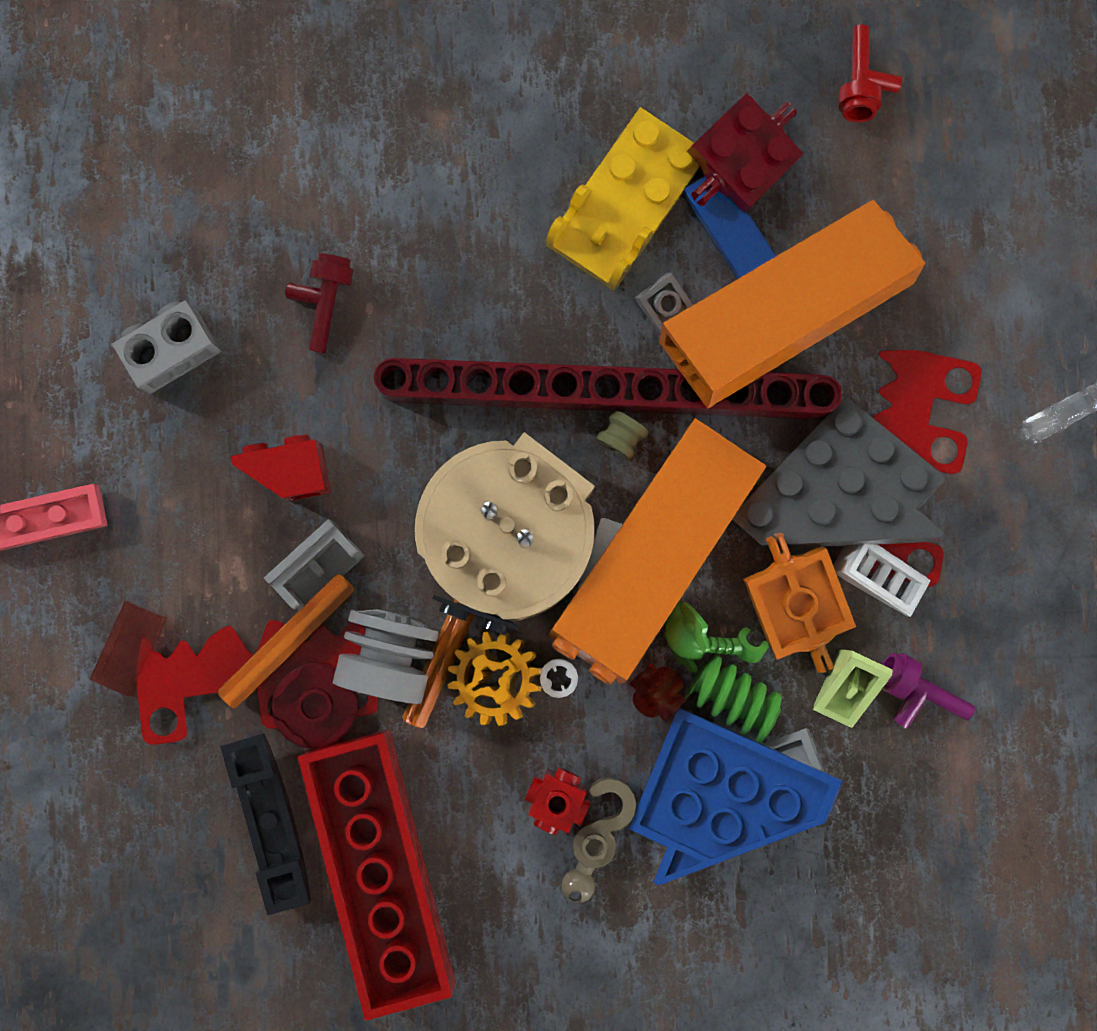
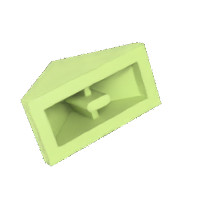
[813,649,893,728]

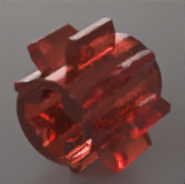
[630,664,686,720]

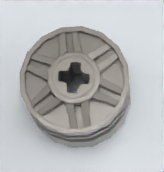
[333,609,439,704]

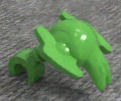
[664,600,769,673]

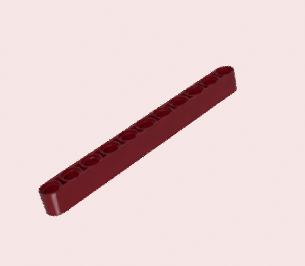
[373,358,842,419]

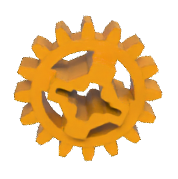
[447,632,542,726]

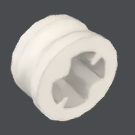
[540,658,578,698]

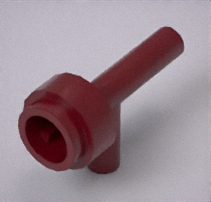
[285,252,354,353]

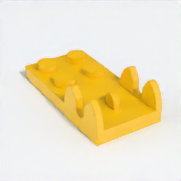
[546,107,701,292]

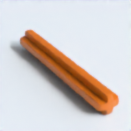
[218,574,355,708]
[402,599,474,728]

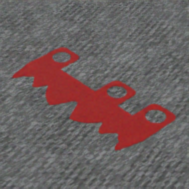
[835,350,982,587]
[136,609,378,745]

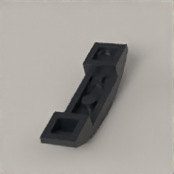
[220,733,311,916]

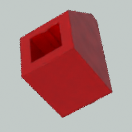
[230,435,332,502]

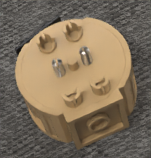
[415,432,595,636]

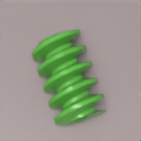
[684,655,782,743]

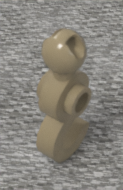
[561,777,636,904]

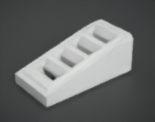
[833,544,931,617]

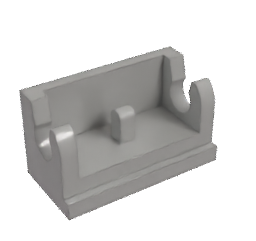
[264,519,366,610]

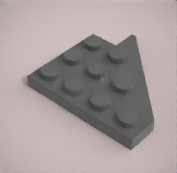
[731,396,946,549]

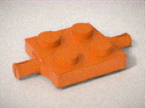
[743,533,856,673]

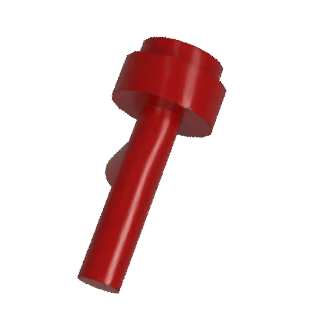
[838,24,902,123]

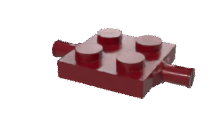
[686,93,804,213]

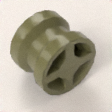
[595,410,649,462]

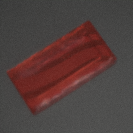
[89,601,168,697]

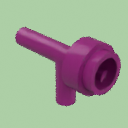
[882,653,975,729]

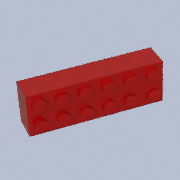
[298,729,456,1021]

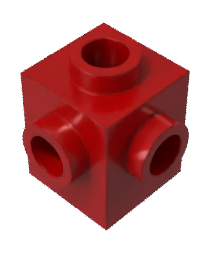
[524,767,590,835]

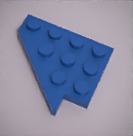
[628,708,844,885]

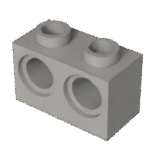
[112,300,222,394]

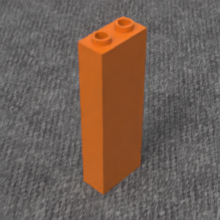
[659,199,926,409]
[548,418,767,685]

